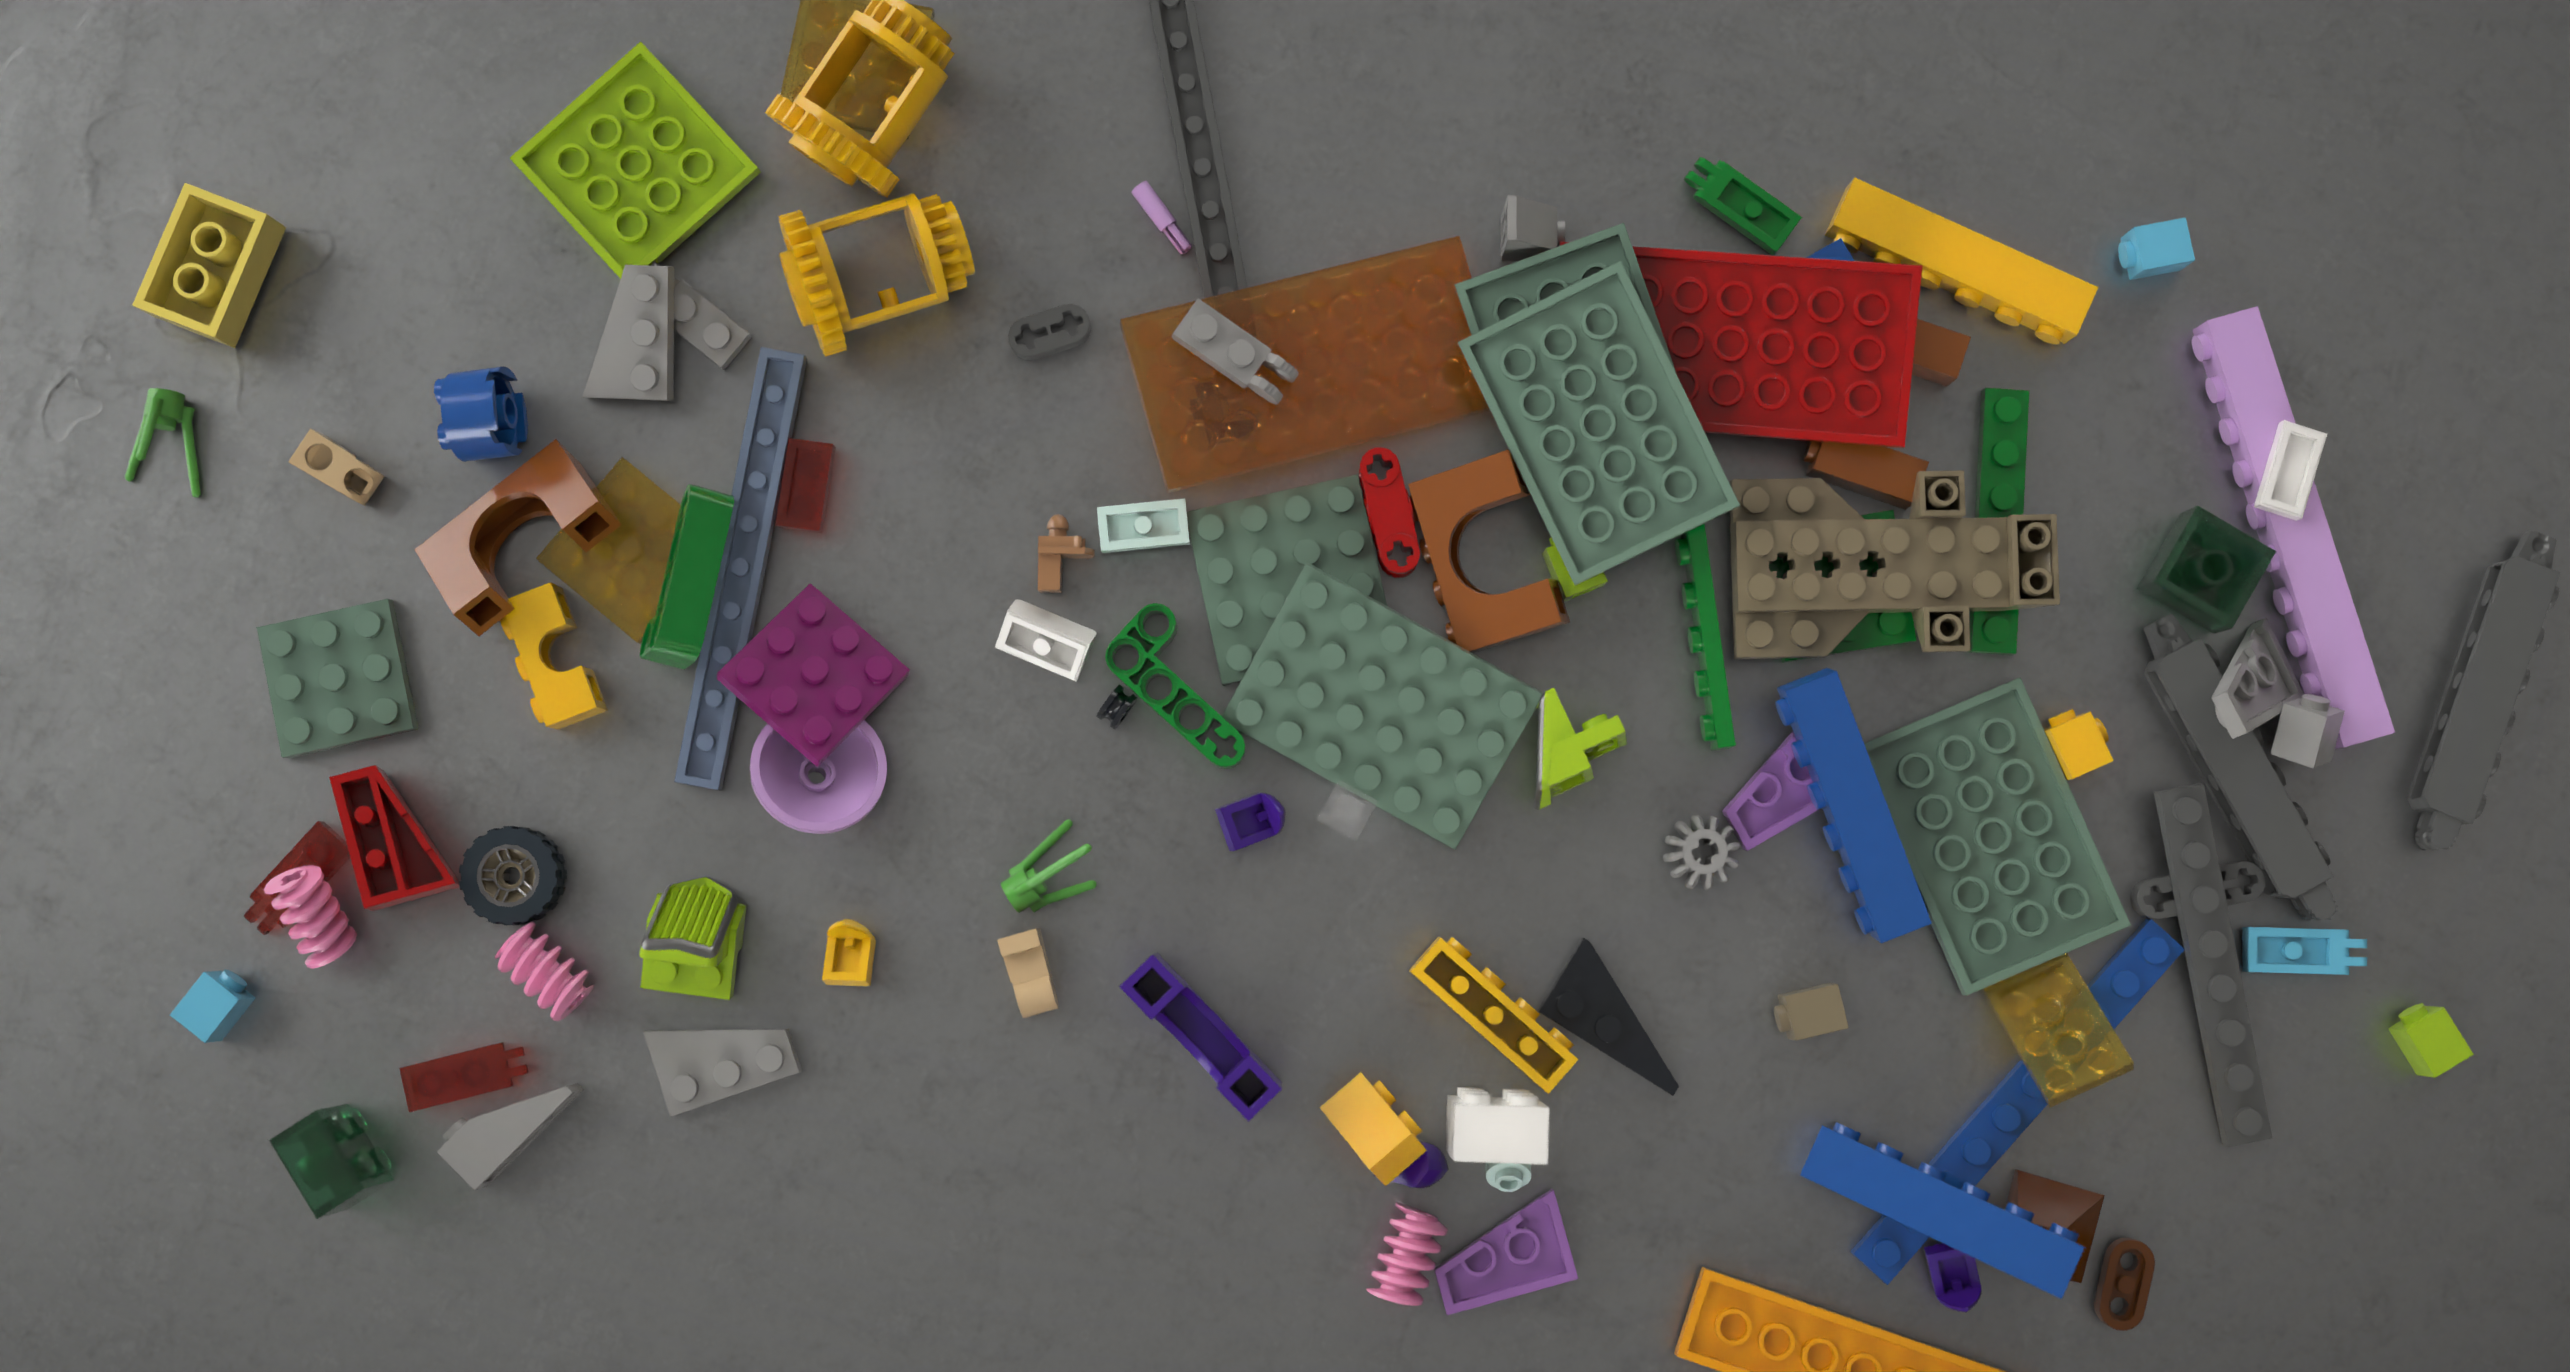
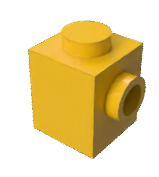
[2044,709,2114,780]

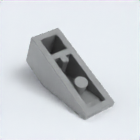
[437,1083,584,1191]

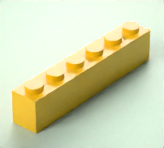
[1824,177,2098,344]

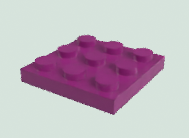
[717,583,910,767]

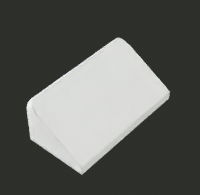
[995,599,1097,682]

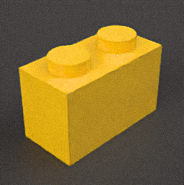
[1320,1072,1427,1186]

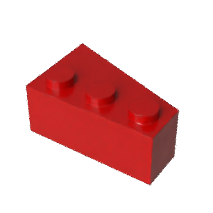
[329,765,460,911]

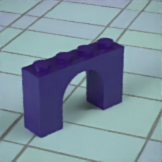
[1119,952,1282,1122]

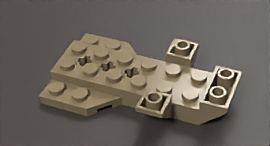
[1729,470,2060,659]

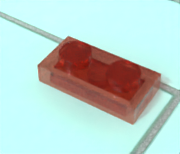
[776,438,836,533]

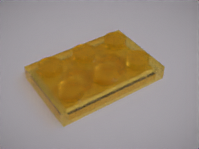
[1984,953,2134,1108]

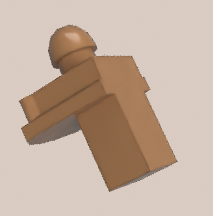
[1038,514,1095,593]

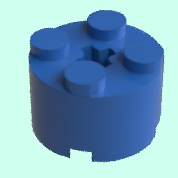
[434,366,528,462]

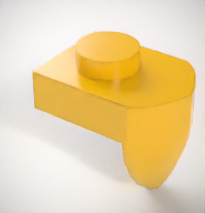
[822,919,876,986]

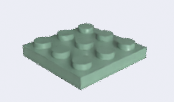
[257,599,419,758]

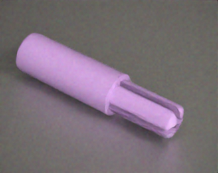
[1131,181,1192,254]

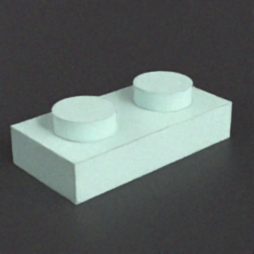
[1097,498,1190,553]

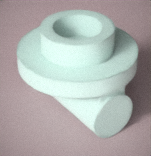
[1485,1162,1531,1192]

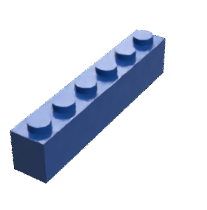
[1775,668,1932,943]
[1800,1122,2085,1299]

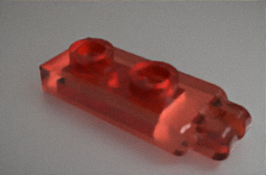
[244,821,350,935]
[399,1042,529,1112]

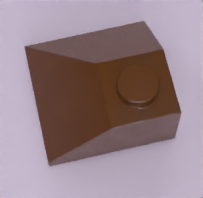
[2004,1169,2105,1283]

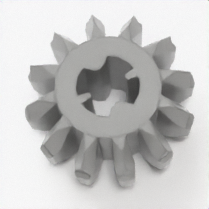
[1663,814,1741,890]

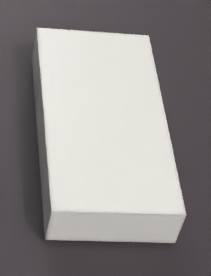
[2254,420,2327,521]

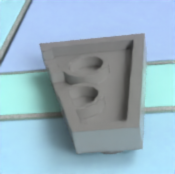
[582,265,674,401]
[2211,618,2304,739]
[643,1029,802,1117]

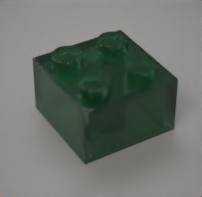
[2137,506,2276,634]
[269,1104,394,1219]

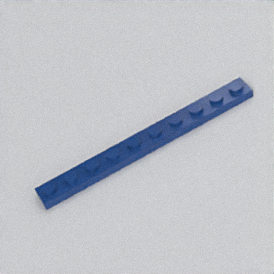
[1850,919,2184,1285]

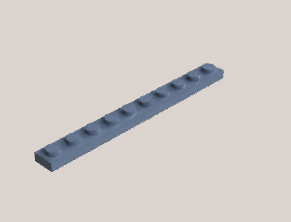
[674,347,807,791]

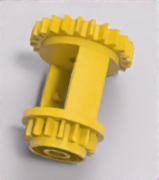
[765,0,955,198]
[778,193,975,357]

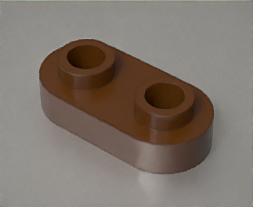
[2094,1238,2155,1331]

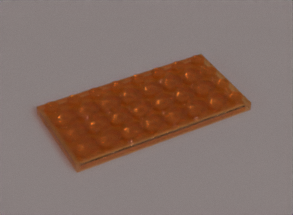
[1119,236,1490,493]

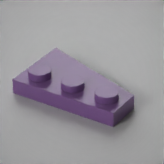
[1722,731,1817,851]
[1434,1189,1578,1315]

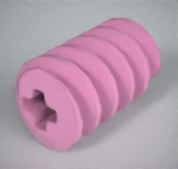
[264,865,357,969]
[495,921,594,1021]
[1366,1203,1448,1306]

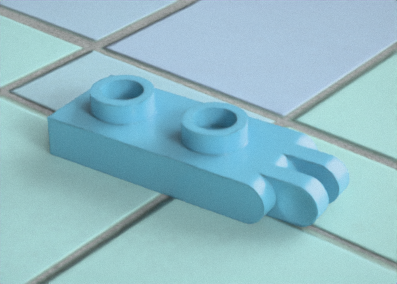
[2242,927,2367,975]

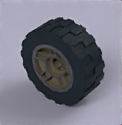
[459,826,567,925]

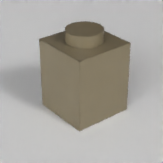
[1774,983,1849,1041]

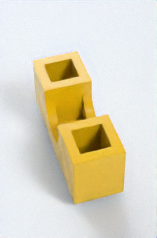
[500,582,608,730]

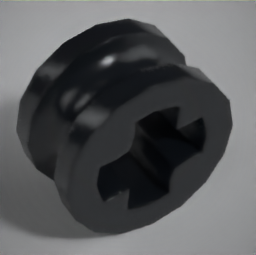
[1096,684,1138,730]

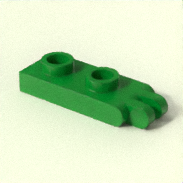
[1684,157,1802,256]

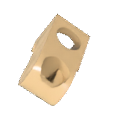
[288,428,385,506]
[997,928,1059,1019]

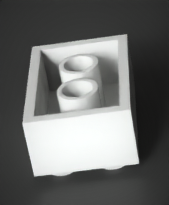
[1445,1087,1549,1165]

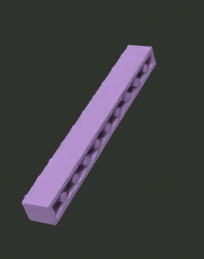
[2192,306,2395,749]

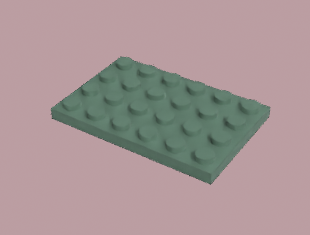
[1458,261,1740,586]
[1222,562,1543,849]
[1864,677,2131,996]

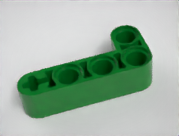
[639,484,734,670]
[1105,603,1246,769]

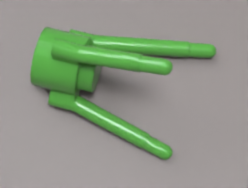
[125,388,201,498]
[1001,819,1097,913]

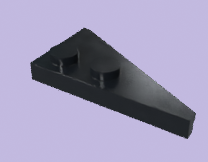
[1538,938,1679,1096]

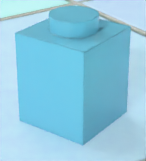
[2118,217,2195,280]
[170,969,256,1043]

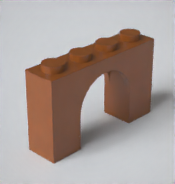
[1803,318,1971,510]
[414,439,622,636]
[1408,450,1570,654]

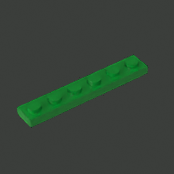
[1969,387,2030,655]
[1675,524,1736,751]

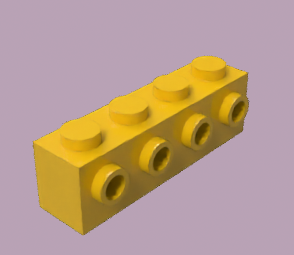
[1408,937,1579,1094]

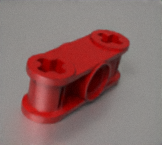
[1359,447,1420,578]

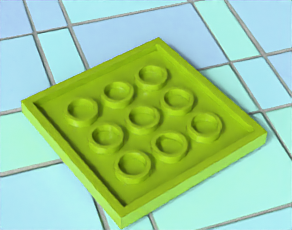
[510,41,761,279]

